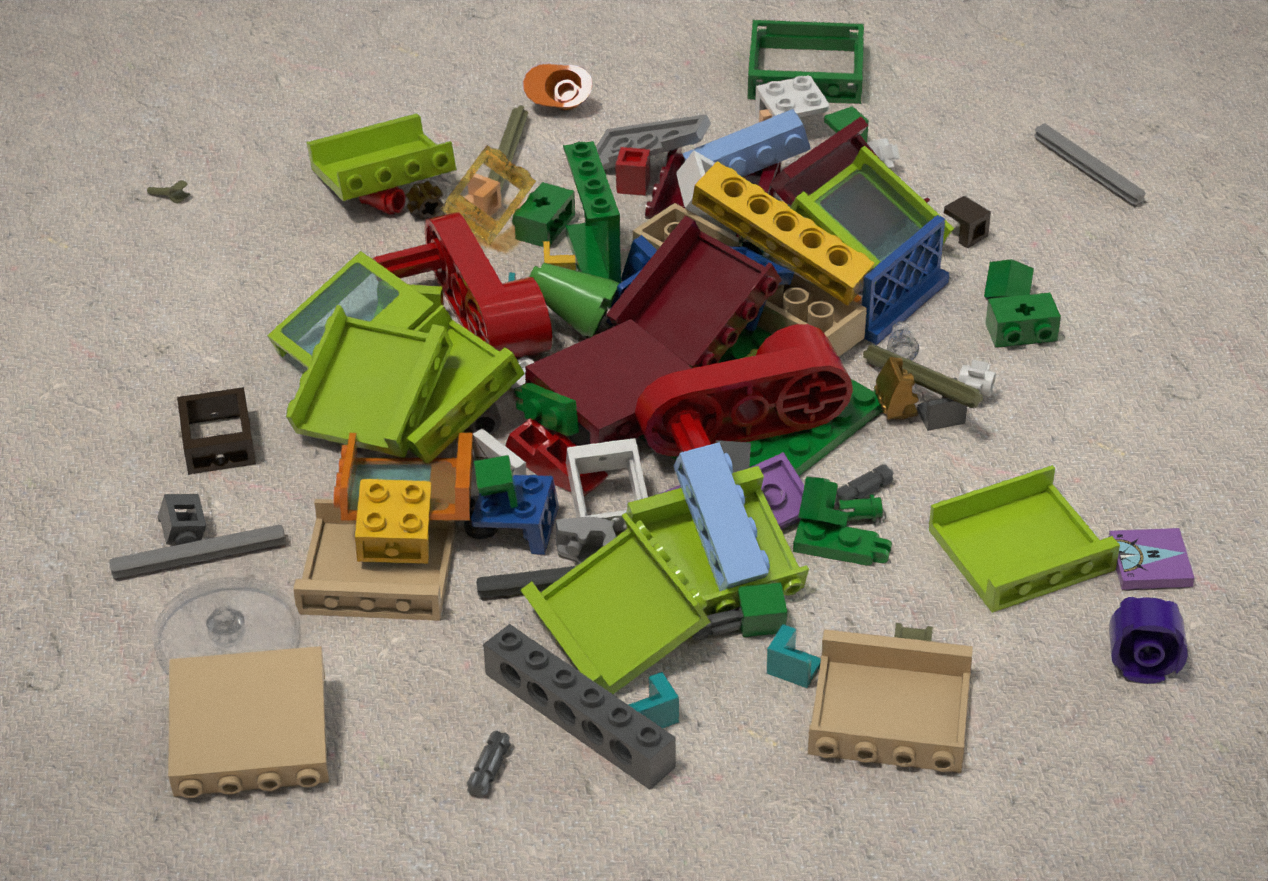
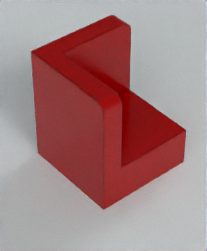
[616,147,651,196]

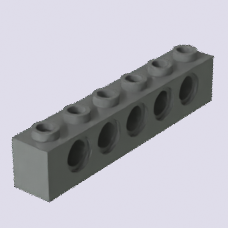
[483,624,676,790]

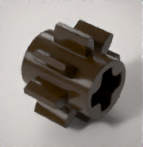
[405,180,444,220]

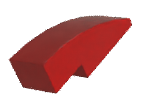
[505,418,608,497]

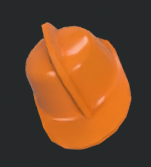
[523,64,592,111]

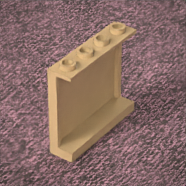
[293,499,456,621]
[808,629,973,773]
[168,646,329,798]

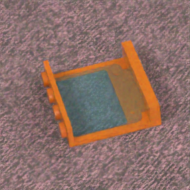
[334,433,473,521]

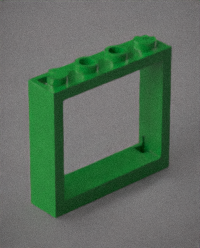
[747,20,864,104]

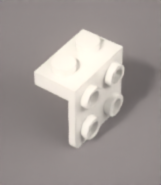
[755,76,829,120]

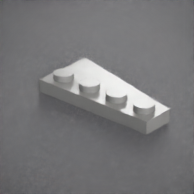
[596,114,711,169]

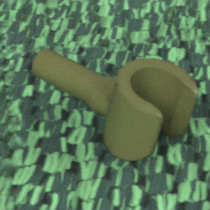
[147,180,191,203]

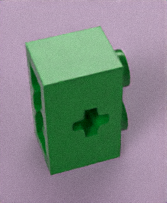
[512,182,575,248]
[985,292,1061,348]

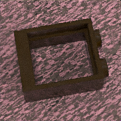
[177,387,256,475]

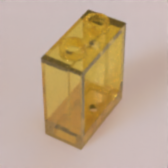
[440,145,536,245]

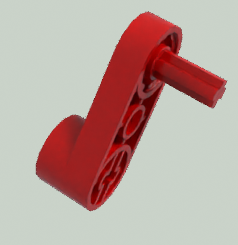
[373,212,553,360]
[635,324,853,456]

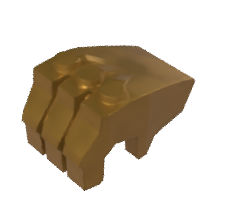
[874,357,919,420]

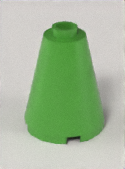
[529,263,619,338]

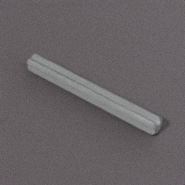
[1034,124,1146,206]
[109,524,286,579]

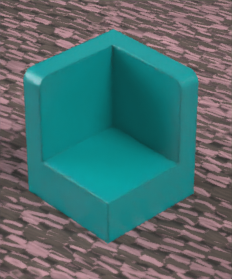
[767,624,821,688]
[628,672,679,728]

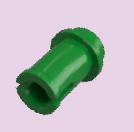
[838,494,883,522]

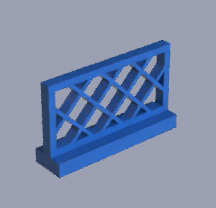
[862,215,950,345]

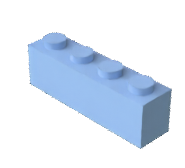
[682,109,811,177]
[674,442,770,591]

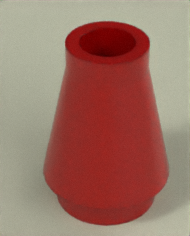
[359,186,406,215]

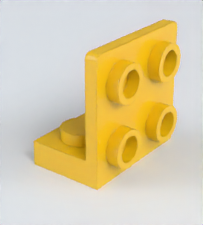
[355,479,431,564]

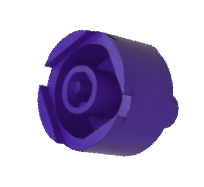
[1109,597,1188,684]

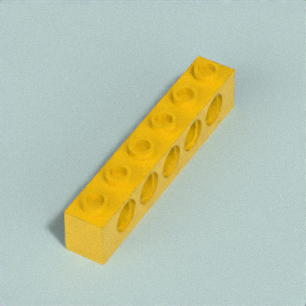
[692,161,875,306]

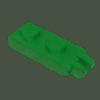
[514,383,579,436]
[793,518,892,566]

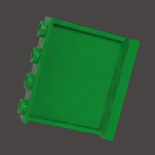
[563,141,621,307]

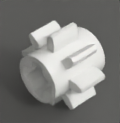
[867,138,900,169]
[958,359,996,396]

